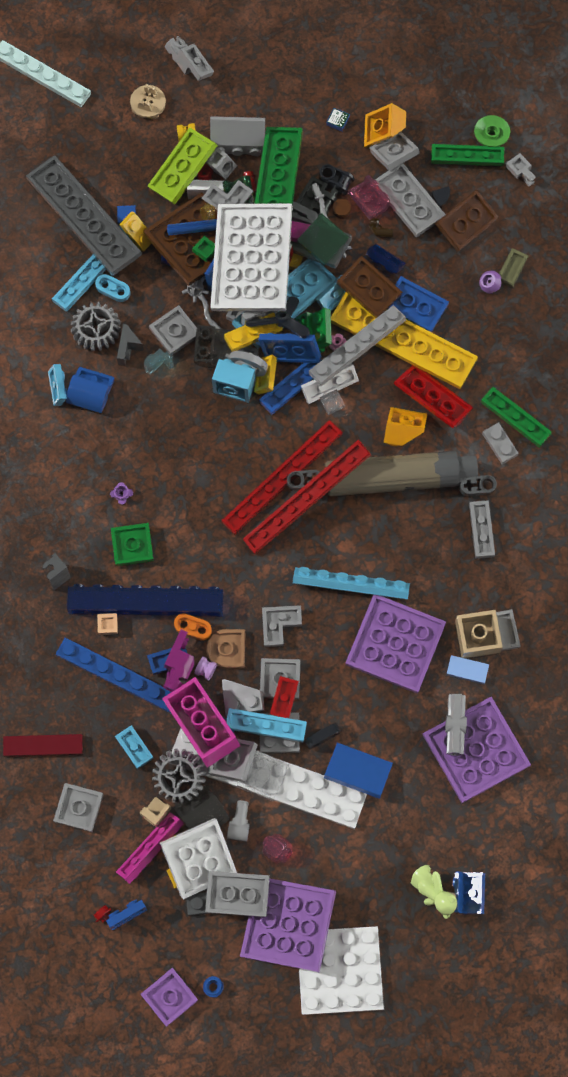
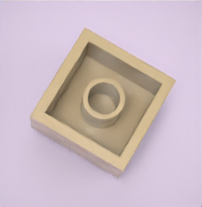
[455,610,503,658]

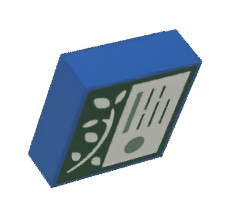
[326,108,350,132]

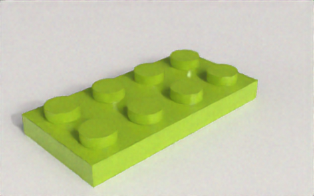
[148,127,217,205]

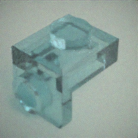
[144,349,174,375]

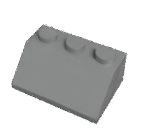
[210,116,265,156]

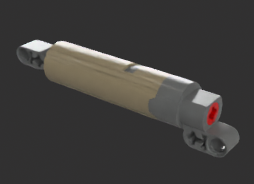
[287,451,497,496]

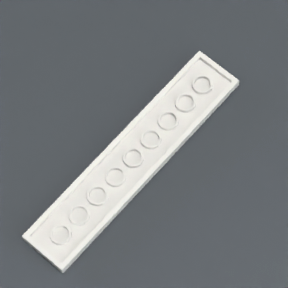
[169,728,367,830]

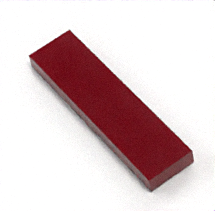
[3,734,83,757]

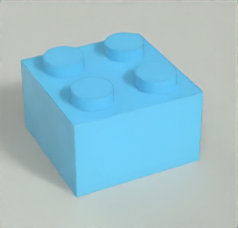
[212,359,255,403]

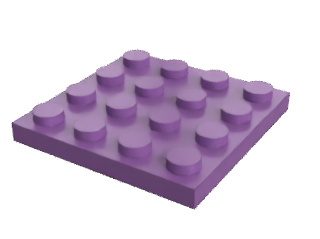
[345,595,446,694]
[423,697,531,804]
[240,879,336,973]

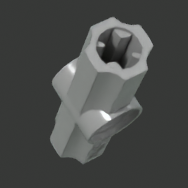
[445,694,467,756]

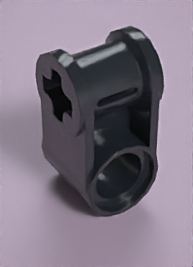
[319,164,355,195]

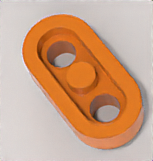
[174,614,212,641]

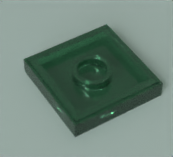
[297,213,349,266]

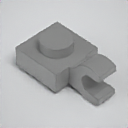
[506,153,536,187]

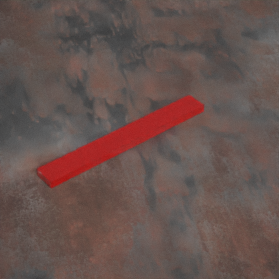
[221,420,343,535]
[243,440,371,554]

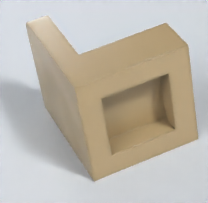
[140,797,171,827]

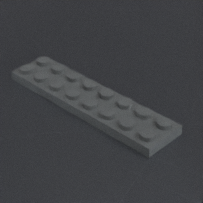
[26,155,142,276]

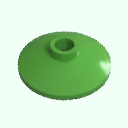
[474,115,510,147]

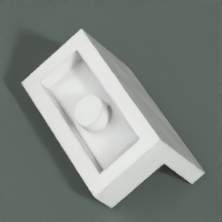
[187,180,225,199]

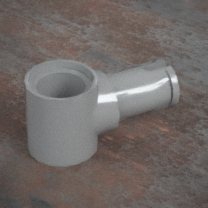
[227,800,250,842]

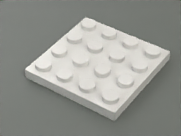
[299,926,384,1015]

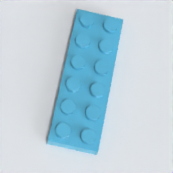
[232,259,337,349]

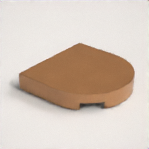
[206,629,245,669]

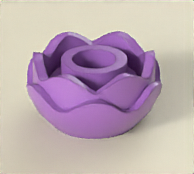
[479,270,502,294]

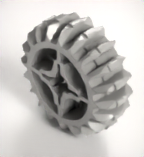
[71,302,121,352]
[152,748,206,803]

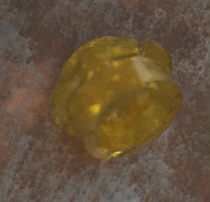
[200,203,216,220]

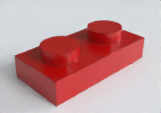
[270,676,299,718]

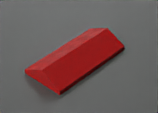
[393,365,473,428]

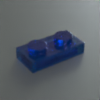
[366,244,406,273]

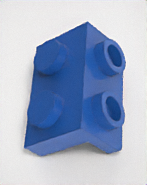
[453,871,485,914]

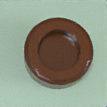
[333,199,351,218]

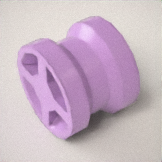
[194,657,217,681]

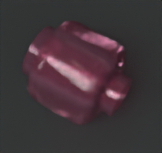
[262,834,293,864]

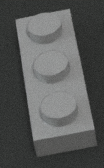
[469,500,495,559]

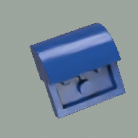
[66,367,115,413]

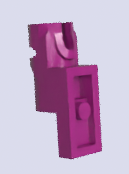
[163,629,194,692]

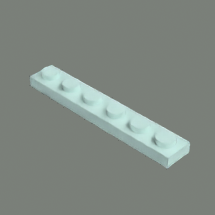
[0,40,91,107]

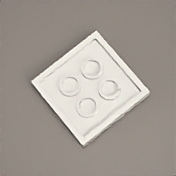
[160,818,237,899]

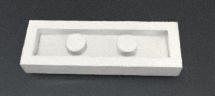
[301,363,359,404]

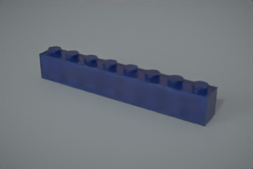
[67,584,224,617]

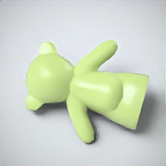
[410,865,457,919]

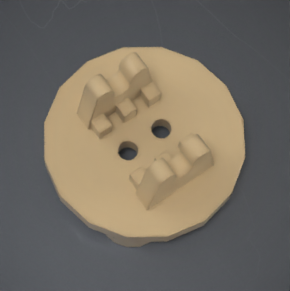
[130,84,166,119]

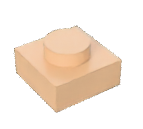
[97,613,118,635]

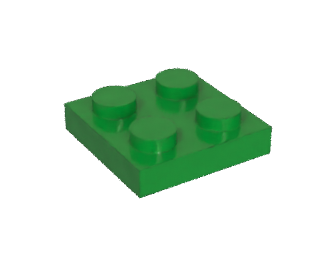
[111,523,154,566]

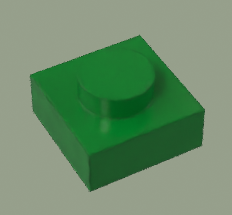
[192,236,215,262]

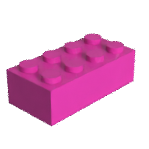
[162,677,241,768]

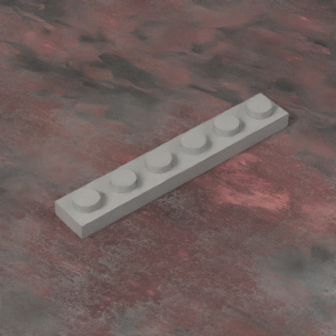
[309,305,406,386]

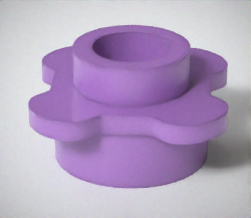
[110,482,133,505]

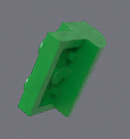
[295,308,332,353]

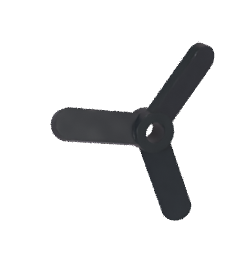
[246,296,310,338]

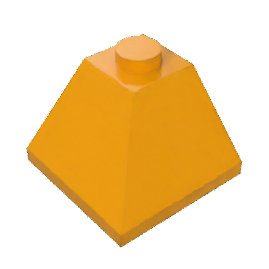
[364,103,406,148]
[383,407,427,446]

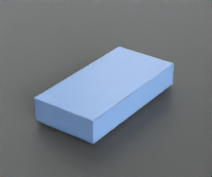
[446,655,489,684]

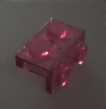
[348,175,390,220]

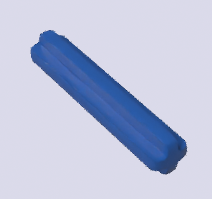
[167,219,217,235]

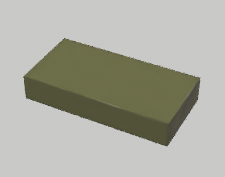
[499,248,529,288]

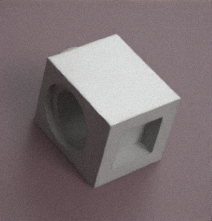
[206,147,237,179]

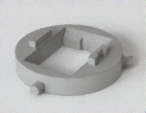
[225,351,268,377]

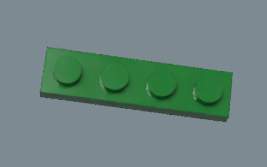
[431,144,504,166]
[481,387,552,448]

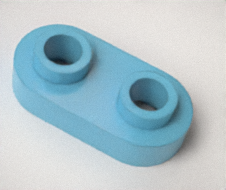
[95,274,130,302]

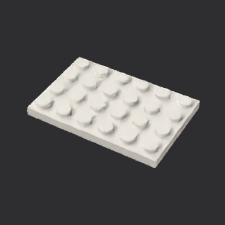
[211,204,293,311]

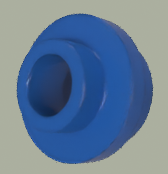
[203,976,223,998]

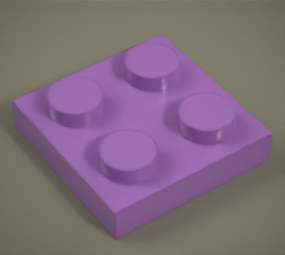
[141,968,198,1027]

